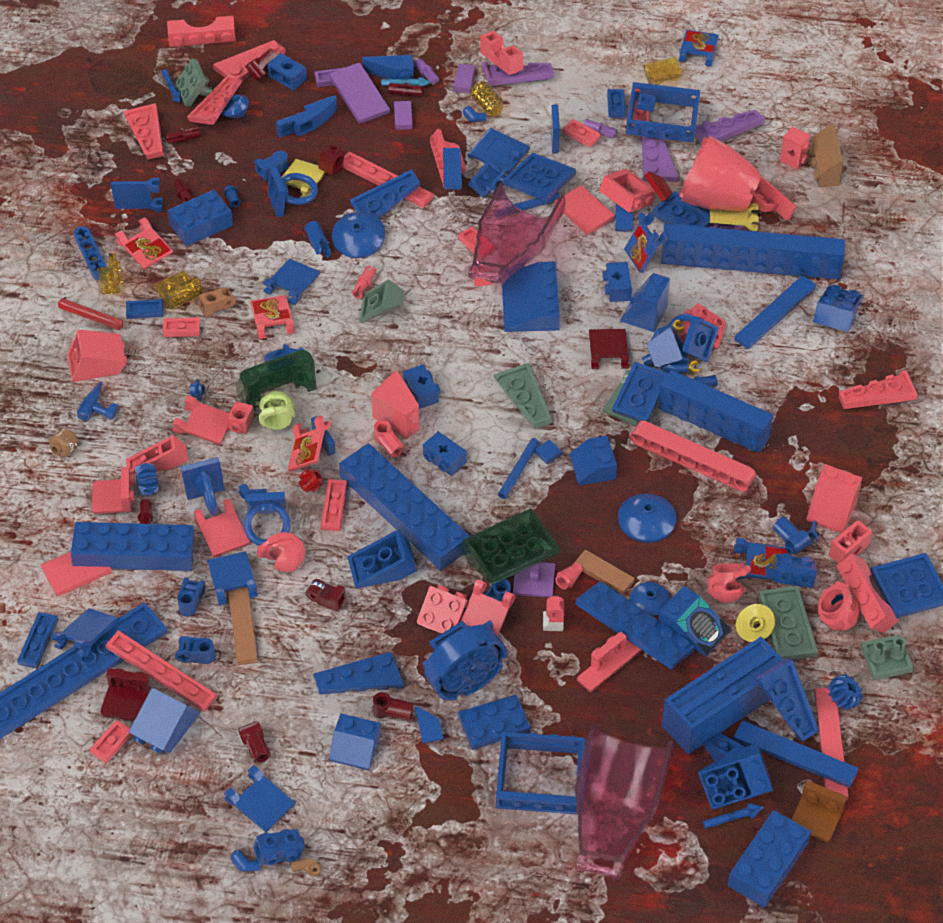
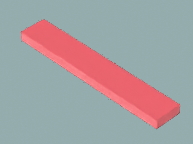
[342,152,434,208]
[106,630,217,712]
[814,688,848,800]

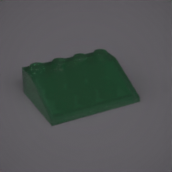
[463,508,561,585]

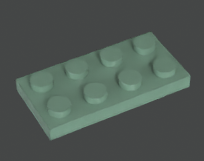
[758,586,818,660]

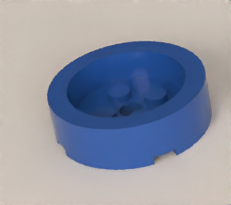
[424,625,508,701]

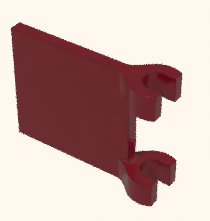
[589,329,629,369]

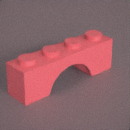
[167,16,236,47]
[836,554,898,633]

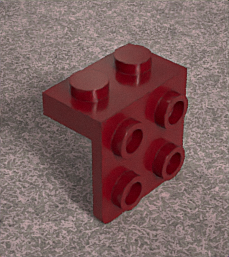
[100,668,151,721]

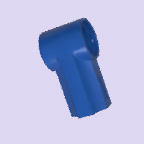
[773,517,811,555]

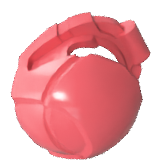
[257,532,306,573]
[707,563,751,603]
[818,581,860,631]

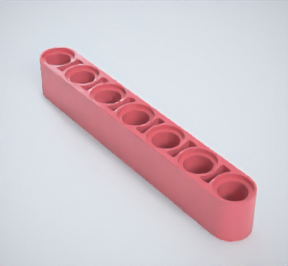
[630,421,756,491]

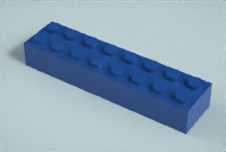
[339,443,470,571]

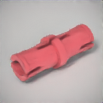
[352,265,376,299]

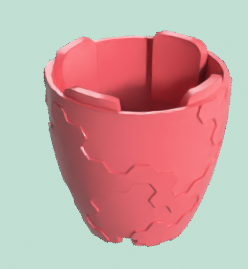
[679,136,761,212]

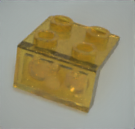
[153,271,202,310]

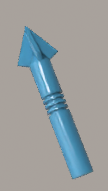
[381,77,431,86]

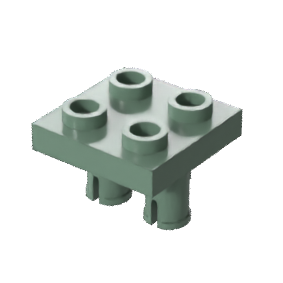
[176,58,213,107]
[860,635,913,680]

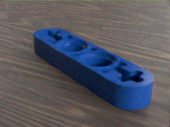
[74,226,108,280]

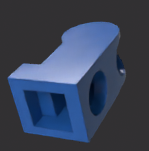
[255,151,289,181]

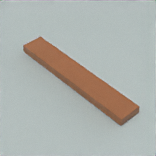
[228,587,258,666]

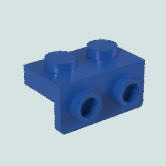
[468,160,508,198]
[774,554,817,588]

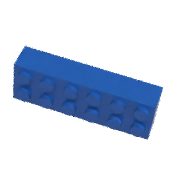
[658,370,773,453]
[71,522,195,571]

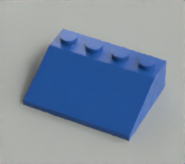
[501,261,560,332]

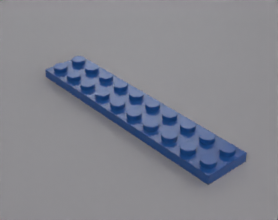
[0,602,168,739]

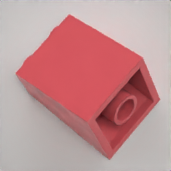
[67,329,127,382]
[371,371,420,439]
[806,464,862,533]

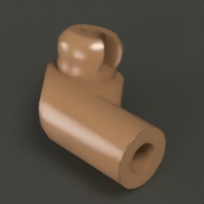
[291,858,322,876]

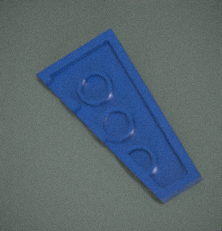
[350,170,420,218]
[313,652,404,694]
[755,658,819,741]

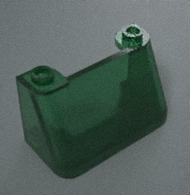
[236,350,317,411]

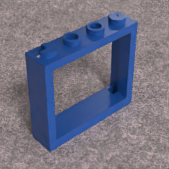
[625,82,701,143]
[496,731,586,815]

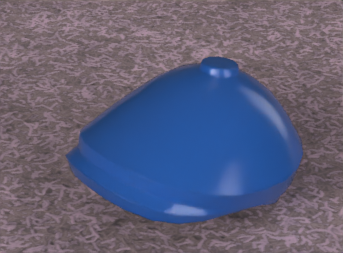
[221,95,249,118]

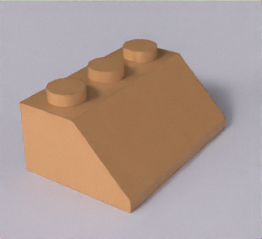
[807,124,843,187]

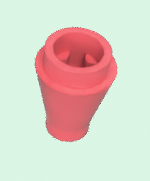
[555,563,583,589]

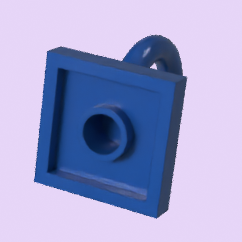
[268,166,318,217]
[668,314,719,362]
[180,457,225,516]
[244,492,291,546]

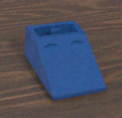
[813,285,863,332]
[698,743,773,809]

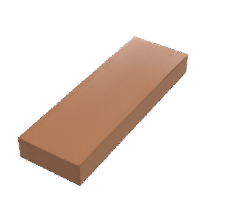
[574,550,635,595]

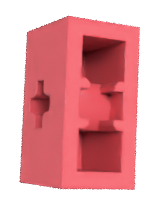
[780,127,811,169]
[829,520,873,563]

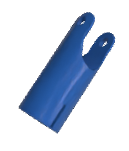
[305,221,331,258]

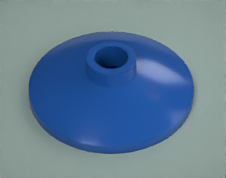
[630,582,670,616]

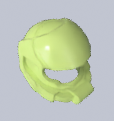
[259,390,296,430]

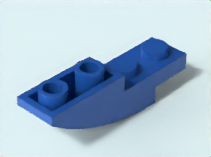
[276,95,337,138]

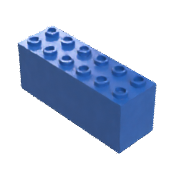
[662,637,784,755]

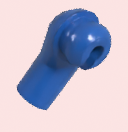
[463,106,486,122]
[231,850,260,872]

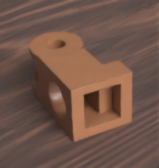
[199,287,236,318]

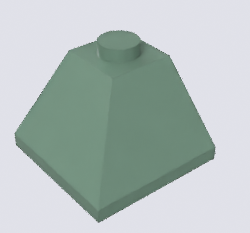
[359,279,404,323]

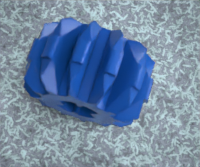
[135,463,159,496]
[827,674,863,711]

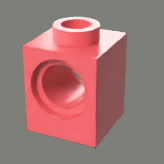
[227,401,254,434]

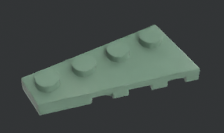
[494,363,552,429]

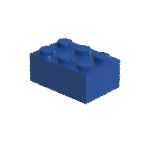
[168,190,233,246]

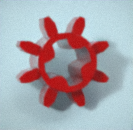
[299,468,323,493]

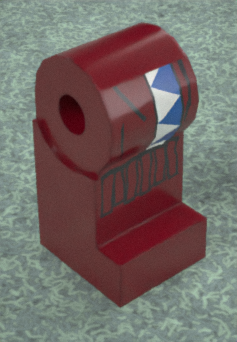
[305,579,346,612]

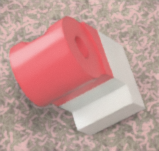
[543,596,564,631]

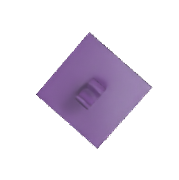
[513,561,555,597]

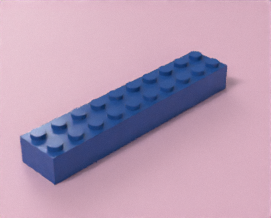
[661,224,845,280]

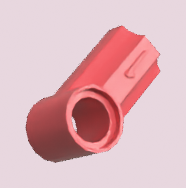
[374,420,405,458]

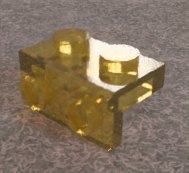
[643,56,683,85]
[98,253,123,295]

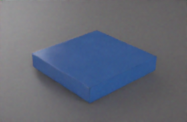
[551,104,560,154]

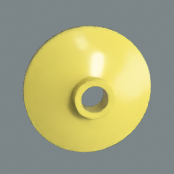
[736,604,775,642]

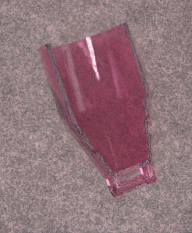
[468,184,565,284]
[575,725,674,881]

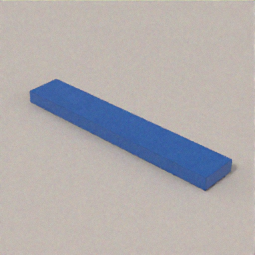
[734,275,816,350]
[734,721,858,788]

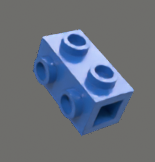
[253,829,305,866]

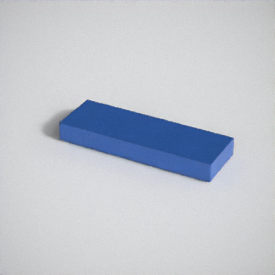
[443,148,462,190]
[17,612,58,669]

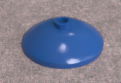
[332,212,385,258]
[618,493,676,543]

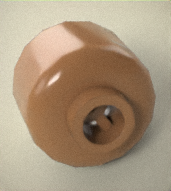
[49,429,78,457]

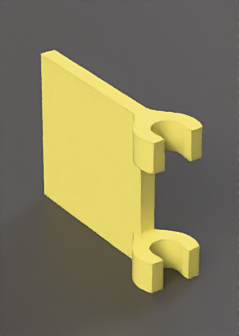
[282,159,326,198]
[710,203,759,231]

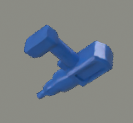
[77,382,118,421]

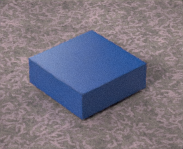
[636,94,657,112]
[535,439,562,464]

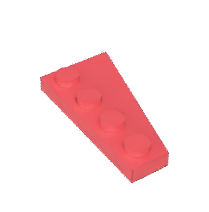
[213,40,285,81]
[187,75,242,125]
[123,103,164,160]
[839,370,917,409]

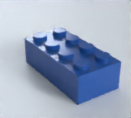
[728,810,811,908]

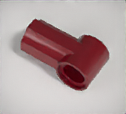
[245,49,278,80]
[372,692,414,721]
[238,721,271,764]

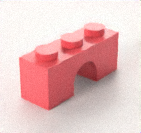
[480,31,523,75]

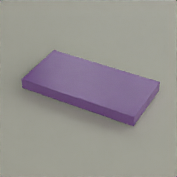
[329,62,390,124]

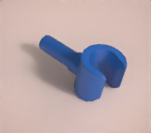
[239,484,267,499]
[807,521,818,544]

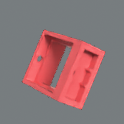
[599,169,655,213]

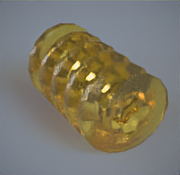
[470,81,503,117]

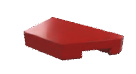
[644,171,673,202]

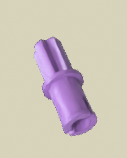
[414,59,439,85]
[584,119,617,138]

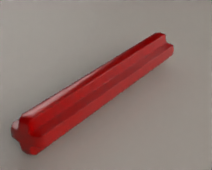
[58,298,124,330]

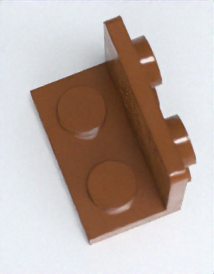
[791,780,847,842]

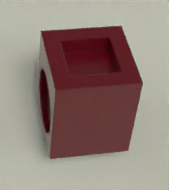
[318,145,345,175]

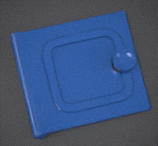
[467,128,530,174]

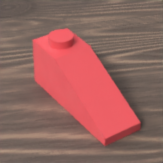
[126,435,188,475]

